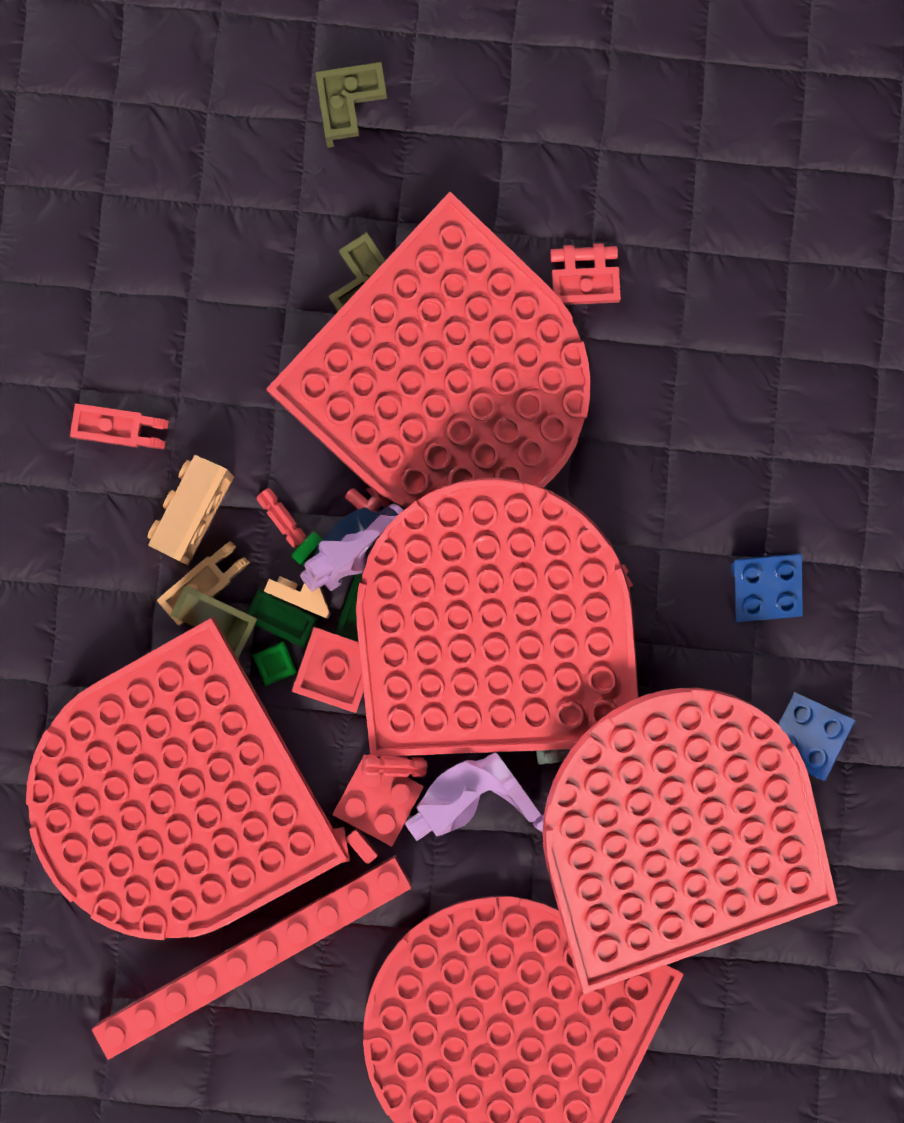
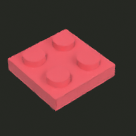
[292,627,364,713]
[332,754,424,847]

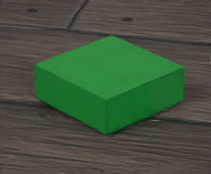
[291,532,324,567]
[253,642,297,686]

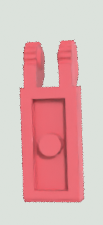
[70,404,169,449]

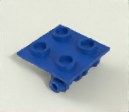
[731,553,803,622]
[778,692,856,781]

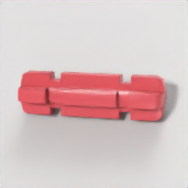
[256,488,307,548]
[361,755,428,777]

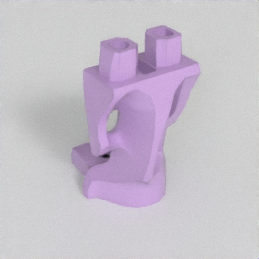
[405,752,541,841]

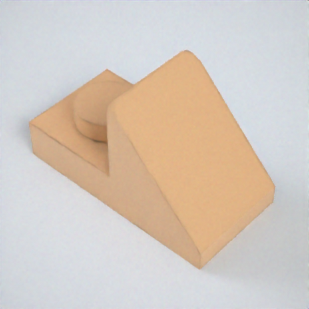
[264,576,331,619]

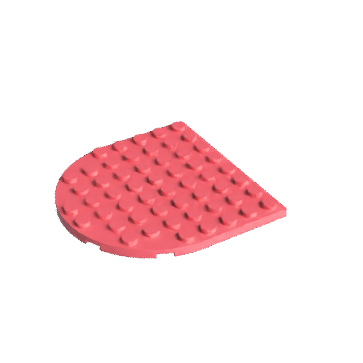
[266,192,590,509]
[356,478,639,757]
[26,617,349,940]
[542,688,838,994]
[363,896,684,1123]

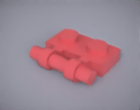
[550,243,621,305]

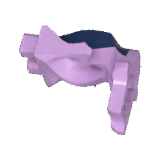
[300,503,403,592]

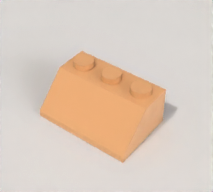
[147,455,234,566]

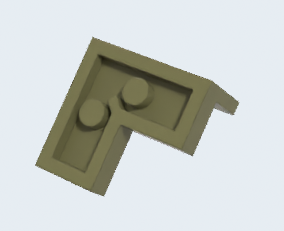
[315,62,387,148]
[329,232,386,312]
[171,585,257,659]

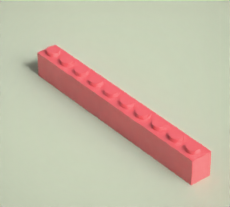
[91,855,412,1060]

